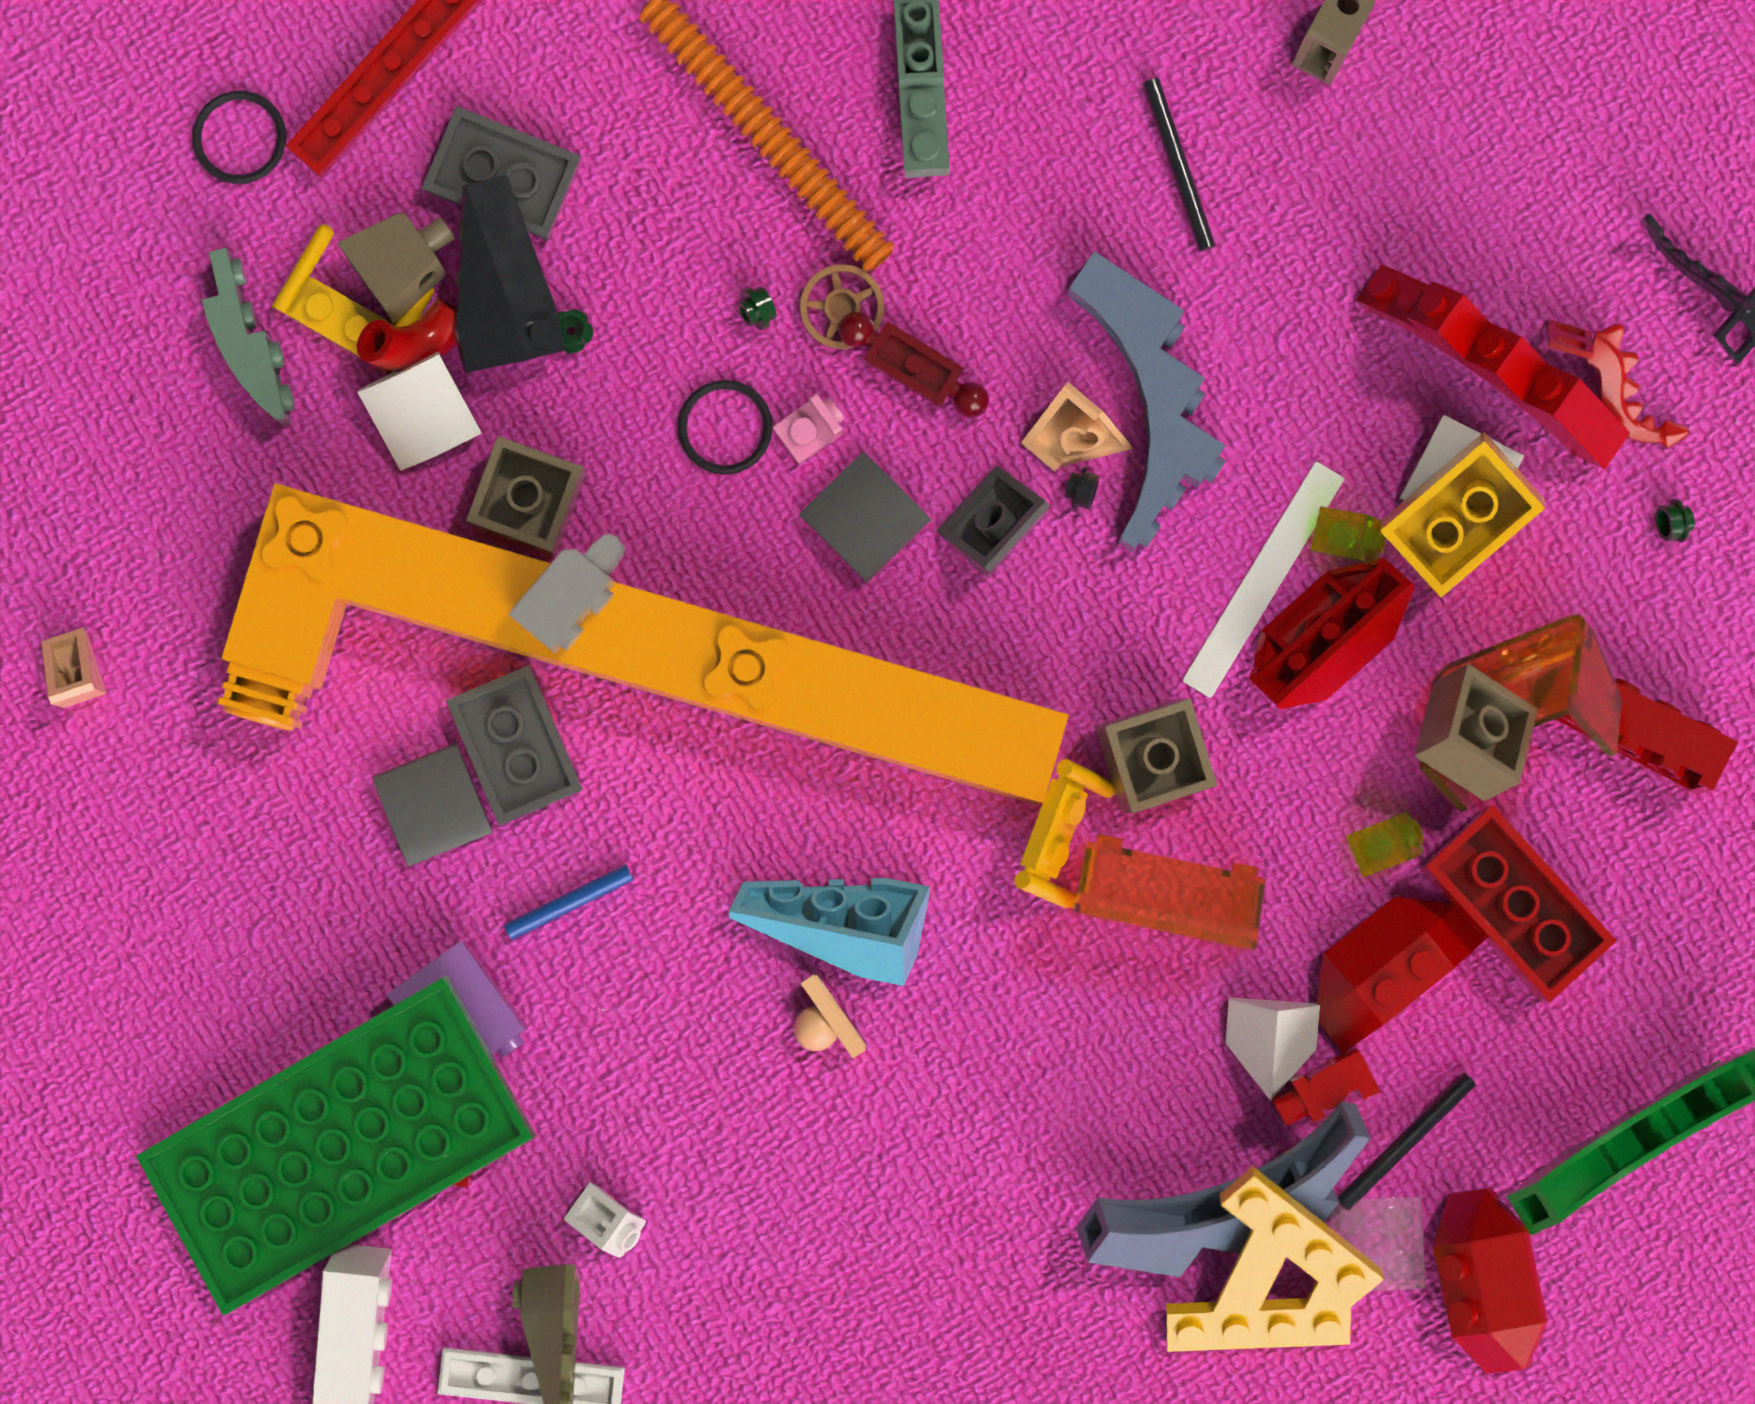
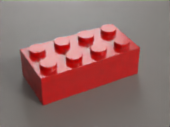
[1419,805,1617,1003]

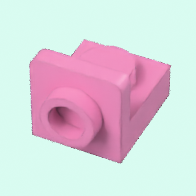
[773,393,845,465]

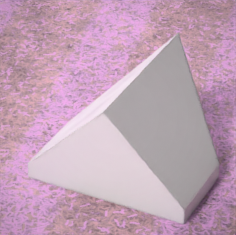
[1225,997,1320,1101]

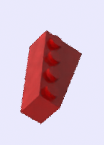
[1537,657,1739,794]

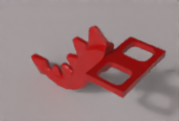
[1546,319,1689,449]

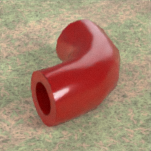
[357,297,458,372]

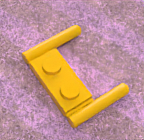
[271,224,434,373]
[1014,759,1115,908]

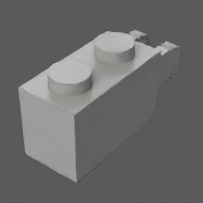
[509,533,626,653]

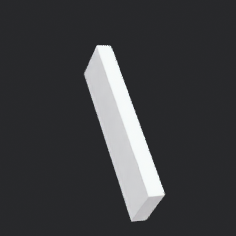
[438,1347,625,1404]

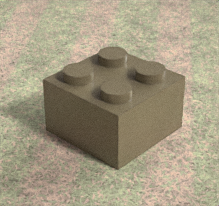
[466,436,587,557]
[1414,664,1538,801]
[1095,698,1218,814]

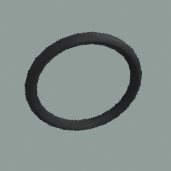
[192,91,286,184]
[677,380,773,475]

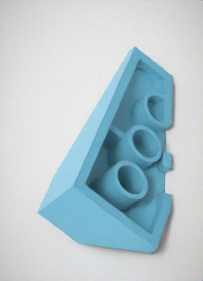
[729,878,930,986]

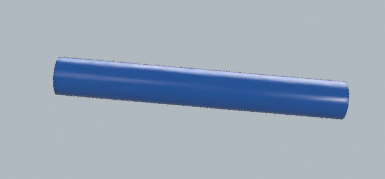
[504,864,634,940]

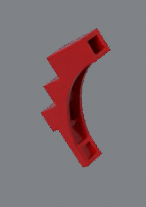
[1356,264,1630,470]

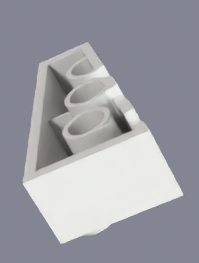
[313,1244,392,1404]

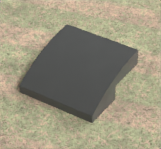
[799,452,931,583]
[372,743,492,867]

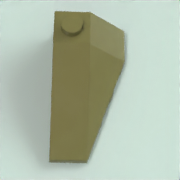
[513,1264,581,1404]

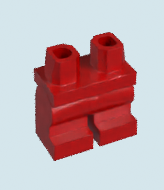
[1271,1047,1381,1126]

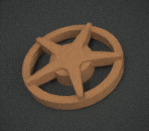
[800,265,884,350]

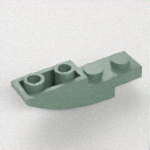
[894,0,950,178]
[201,248,295,426]

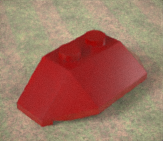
[1249,557,1415,709]
[1316,897,1484,1053]
[1433,1187,1548,1373]

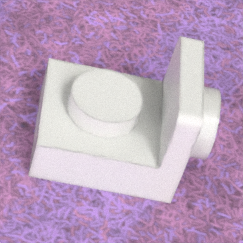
[563,1182,646,1258]

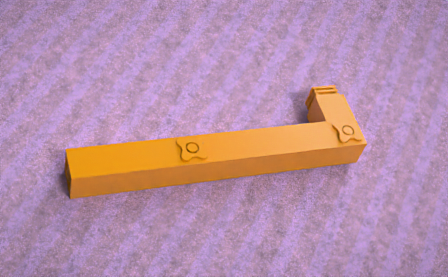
[217,483,1069,806]

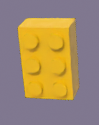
[1380,432,1545,597]

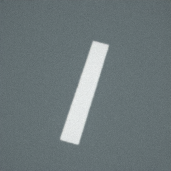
[1183,462,1344,698]

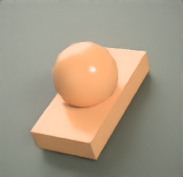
[793,974,867,1058]

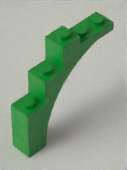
[1506,1047,1755,1236]

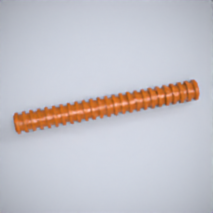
[639,0,895,272]

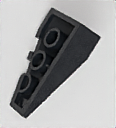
[454,175,566,373]

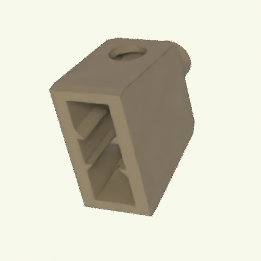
[1292,0,1375,86]
[338,213,455,324]

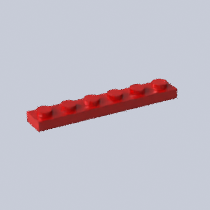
[285,0,482,178]

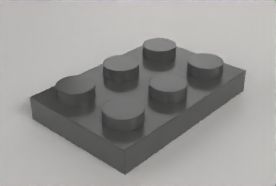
[422,106,582,241]
[446,665,583,826]

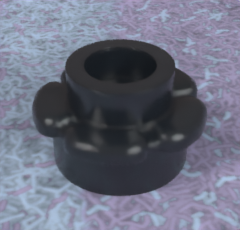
[1065,466,1100,510]

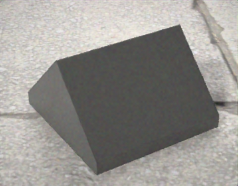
[936,465,1050,579]

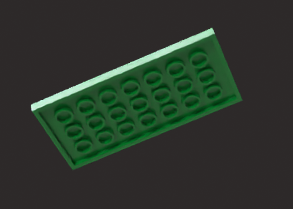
[136,976,537,1316]

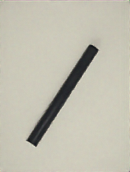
[1142,78,1216,253]
[1337,1073,1476,1211]

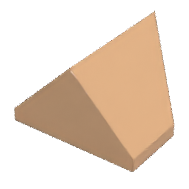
[1021,382,1134,471]

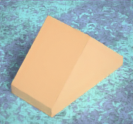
[41,627,107,708]

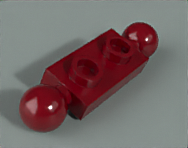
[838,312,989,418]

